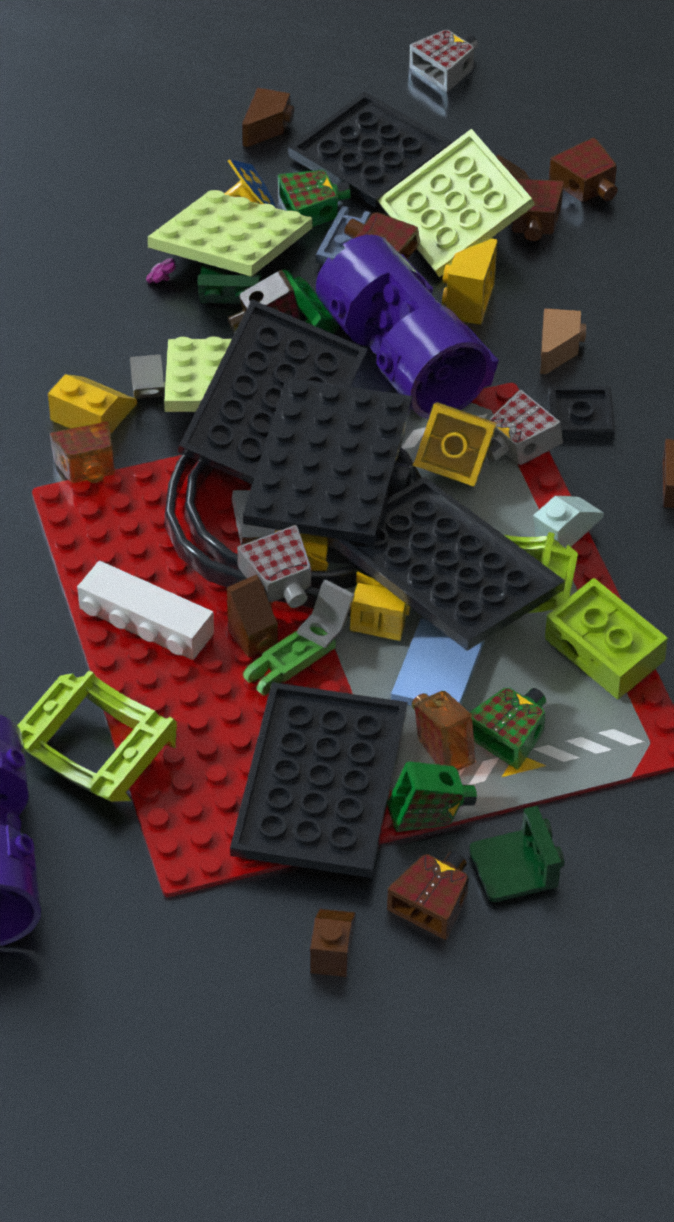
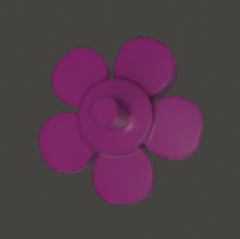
[146,258,176,283]

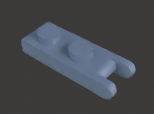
[316,206,371,265]

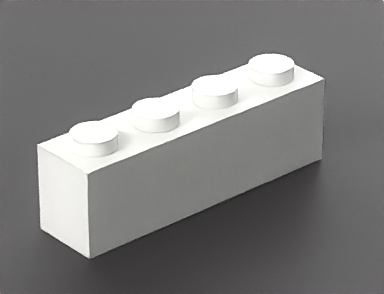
[77,560,214,660]

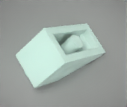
[533,496,604,548]

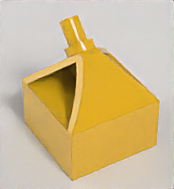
[413,402,497,487]

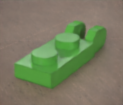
[243,627,336,695]

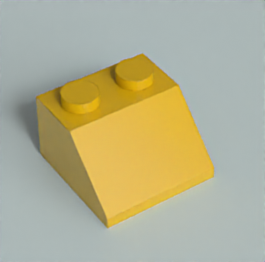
[442,239,498,325]
[48,374,137,443]

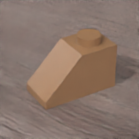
[540,309,586,374]

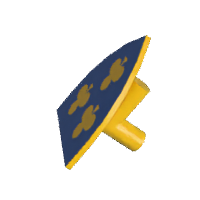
[224,159,276,208]

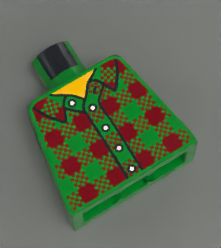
[278,170,351,227]
[465,688,546,770]
[387,761,477,832]

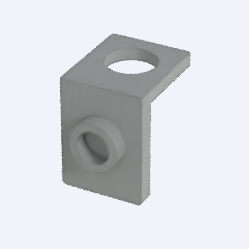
[130,354,165,399]
[297,580,354,648]

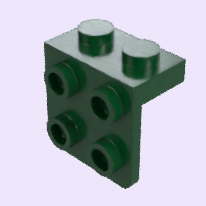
[198,263,262,304]
[469,806,565,902]

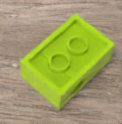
[545,578,668,700]

